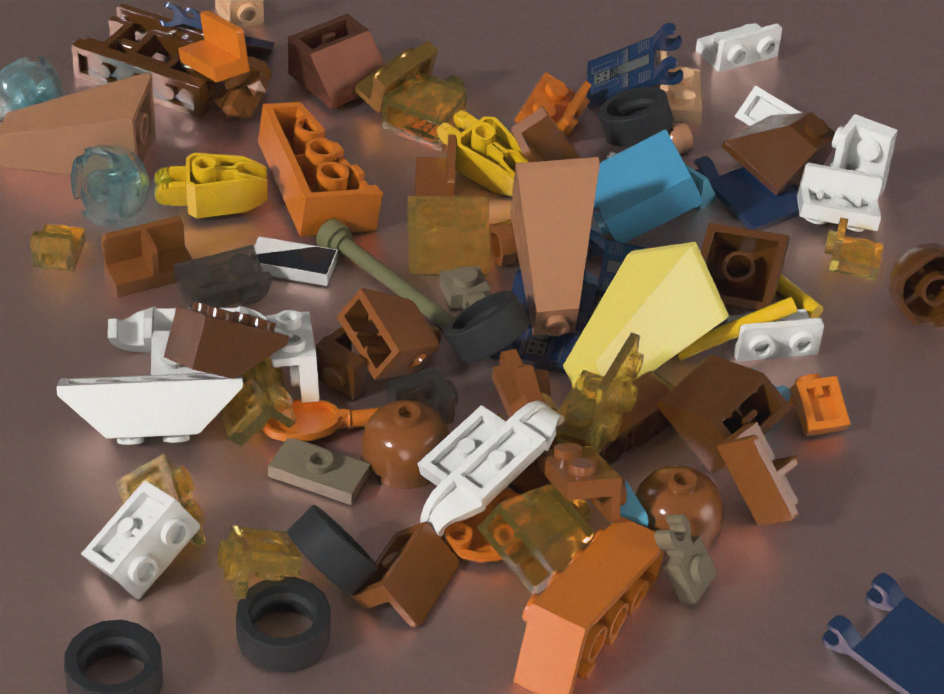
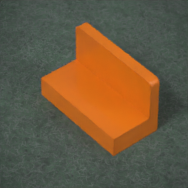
[178,10,250,82]

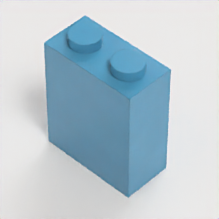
[593,129,704,243]

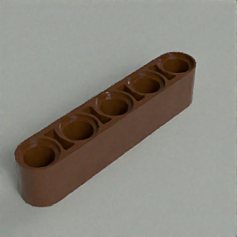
[508,371,675,511]

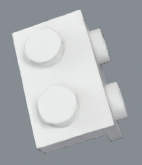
[797,163,883,232]

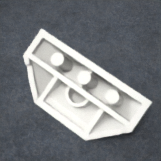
[57,373,243,445]

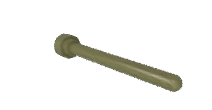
[316,218,454,330]

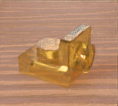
[824,217,884,281]
[30,224,86,272]

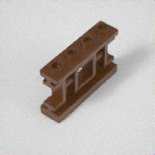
[71,4,216,119]

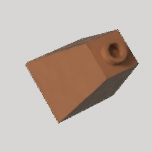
[0,73,156,183]
[510,157,600,336]

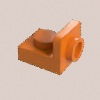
[788,373,851,437]

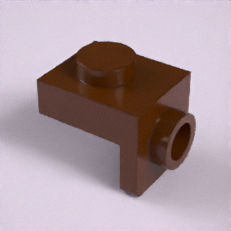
[316,327,366,401]

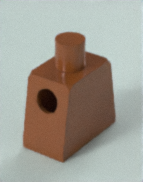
[337,288,441,380]

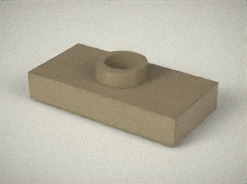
[268,438,371,505]

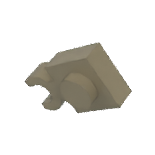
[654,514,717,603]

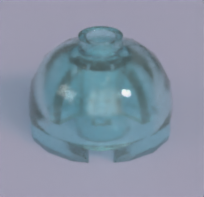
[0,56,64,123]
[70,144,150,226]

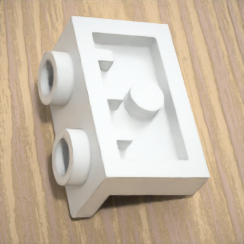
[696,23,782,73]
[828,114,898,198]
[724,309,824,362]
[266,310,319,403]
[81,480,200,599]

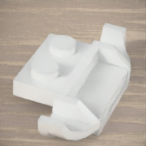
[108,306,266,375]
[417,400,565,537]

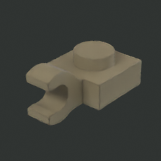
[439,266,491,310]

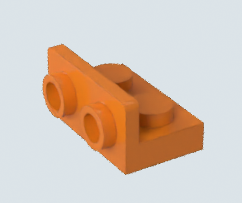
[514,72,592,137]

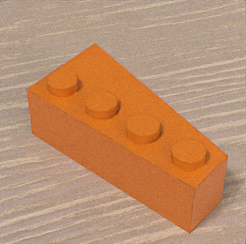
[258,102,383,237]
[513,516,667,694]

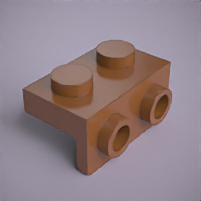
[538,442,627,522]

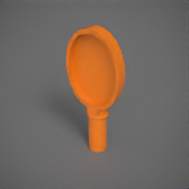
[262,399,379,442]

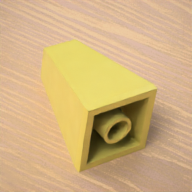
[563,241,729,403]

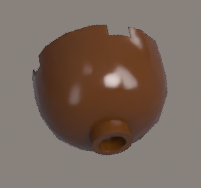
[889,243,944,328]

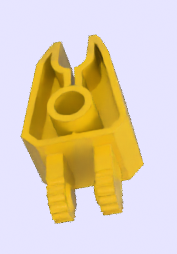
[436,110,528,196]
[155,153,268,219]

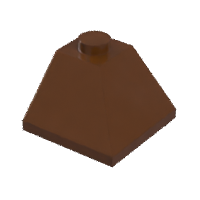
[721,112,835,195]
[701,223,790,312]

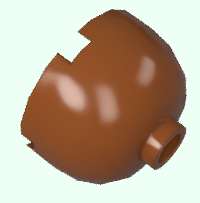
[361,400,450,489]
[635,465,724,556]

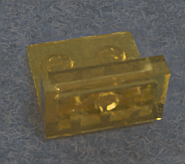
[406,196,491,276]
[554,332,644,454]

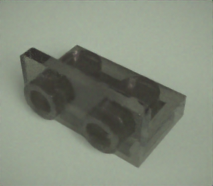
[172,245,273,308]

